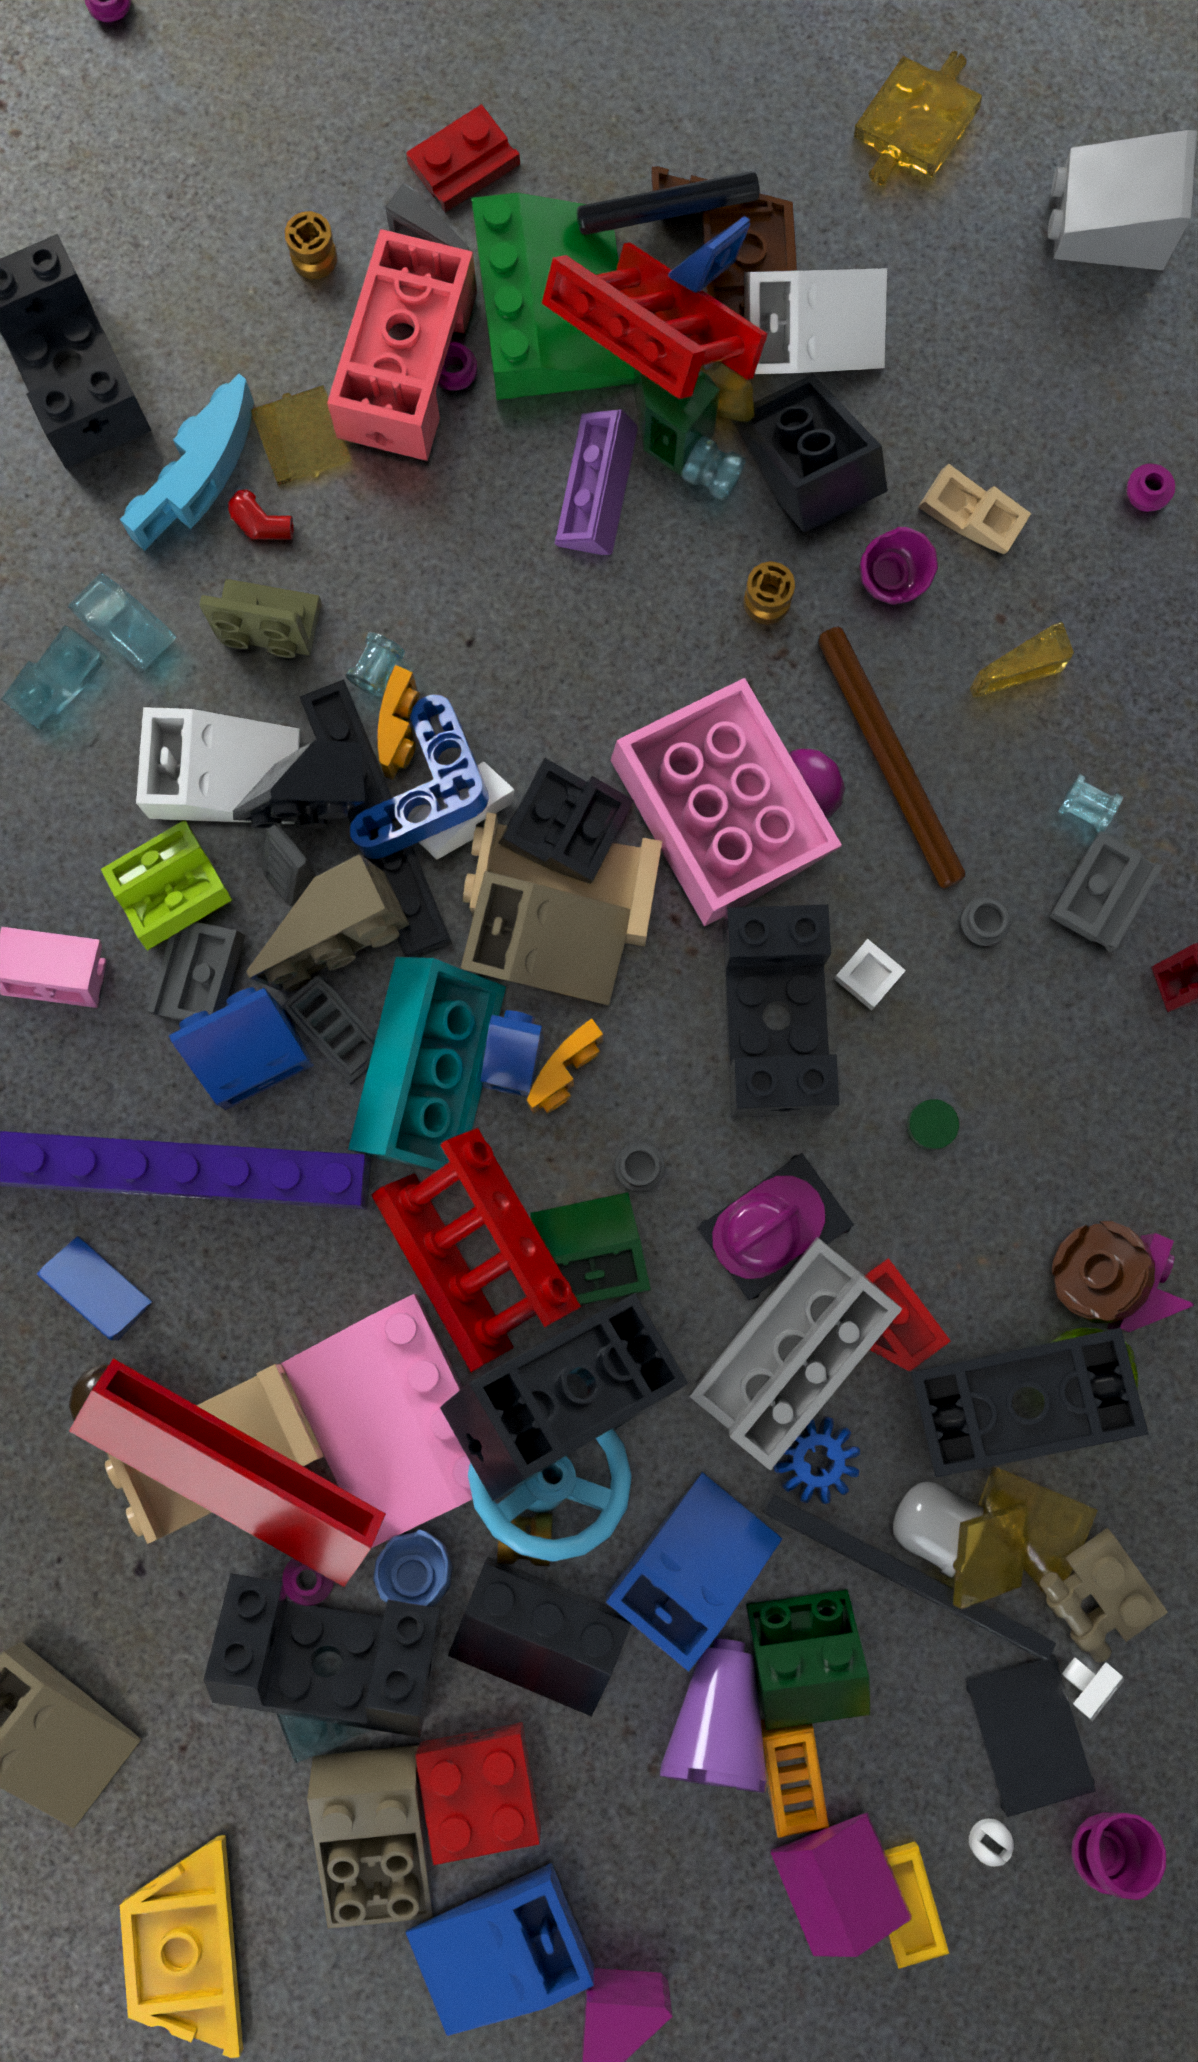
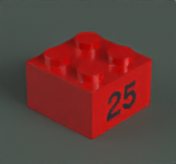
[415,1722,541,1865]

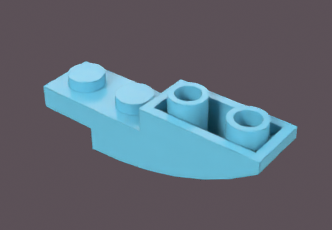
[120,374,254,551]

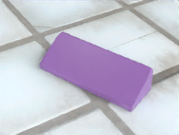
[555,409,637,555]

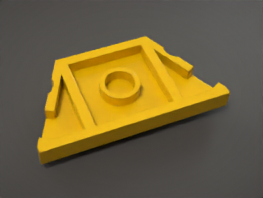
[119,1835,243,2058]

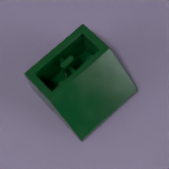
[633,368,720,477]
[530,1192,651,1306]
[746,1589,870,1730]

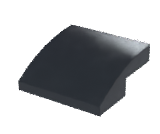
[498,758,634,884]

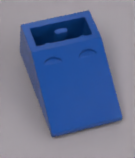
[168,987,314,1110]
[605,1472,783,1672]
[405,1863,594,2036]

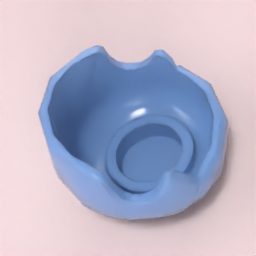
[373,1529,453,1607]

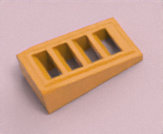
[761,1719,829,1838]

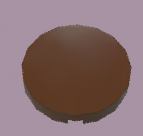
[1052,1221,1155,1323]

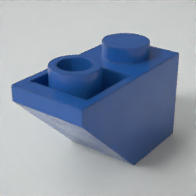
[480,1010,544,1098]

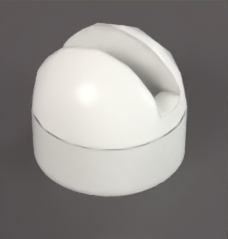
[969,1818,1014,1866]

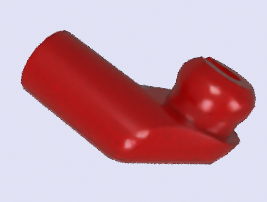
[228,489,294,540]

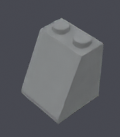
[1048,130,1197,270]

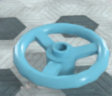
[468,1429,632,1562]

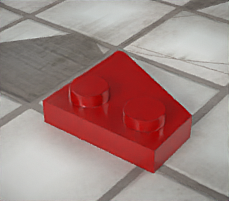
[865,1258,951,1371]

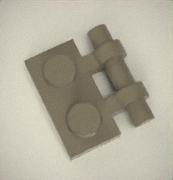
[1040,1528,1168,1663]

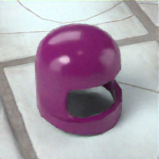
[1072,1812,1166,1900]

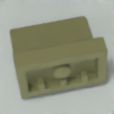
[199,579,322,658]

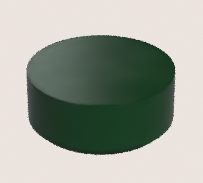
[907,1099,959,1150]

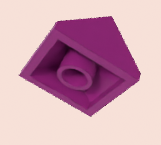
[770,1812,912,1957]
[582,1968,673,2062]

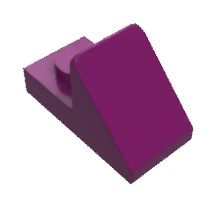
[1107,1233,1194,1333]

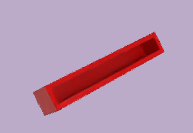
[69,1358,386,1587]

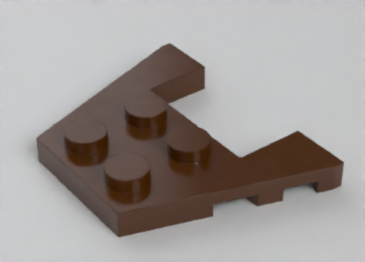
[651,166,797,317]

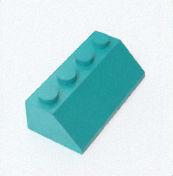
[348,957,506,1172]

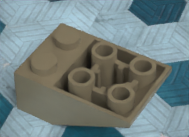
[246,854,410,992]
[460,871,631,1006]
[0,1642,142,1829]
[307,1745,433,1929]

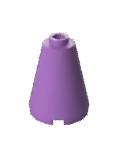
[660,1639,767,1793]

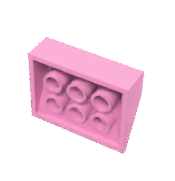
[610,678,842,927]
[281,1294,472,1548]

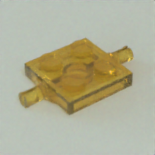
[854,51,982,185]

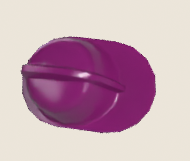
[712,1176,825,1279]

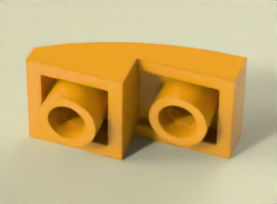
[378,665,420,780]
[527,1018,603,1114]

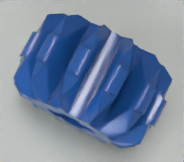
[773,1416,860,1504]

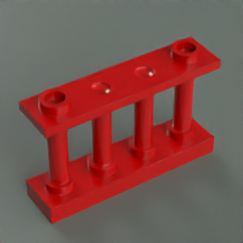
[541,242,768,399]
[371,1128,581,1372]

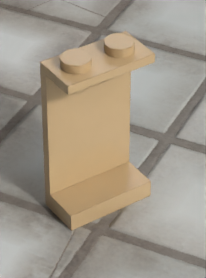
[463,812,662,947]
[105,1364,324,1544]

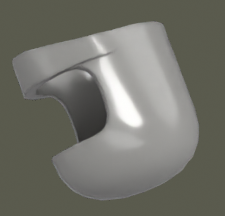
[893,1481,984,1579]

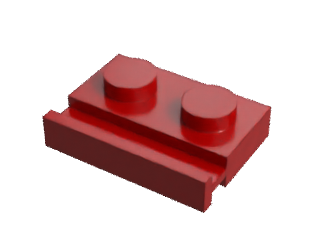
[406,104,520,213]

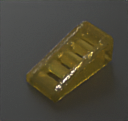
[970,621,1074,698]

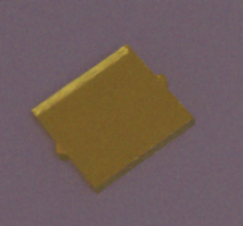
[251,385,351,486]
[953,1502,1029,1609]

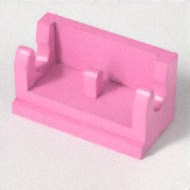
[0,927,106,1008]

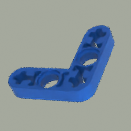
[350,694,489,859]

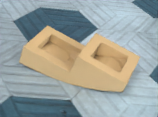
[918,464,1031,554]

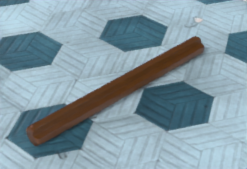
[818,626,965,888]

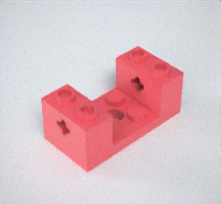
[327,229,477,461]

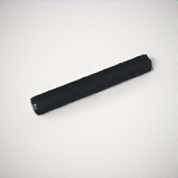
[576,171,760,235]

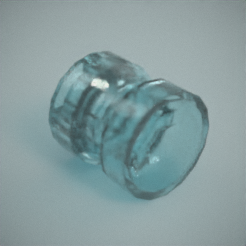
[681,436,746,501]

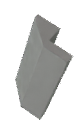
[689,1237,902,1470]

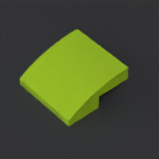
[101,820,232,951]

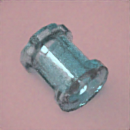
[345,632,405,697]
[1058,773,1123,833]

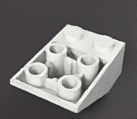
[744,268,887,374]
[136,707,300,824]

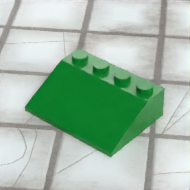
[471,192,634,400]

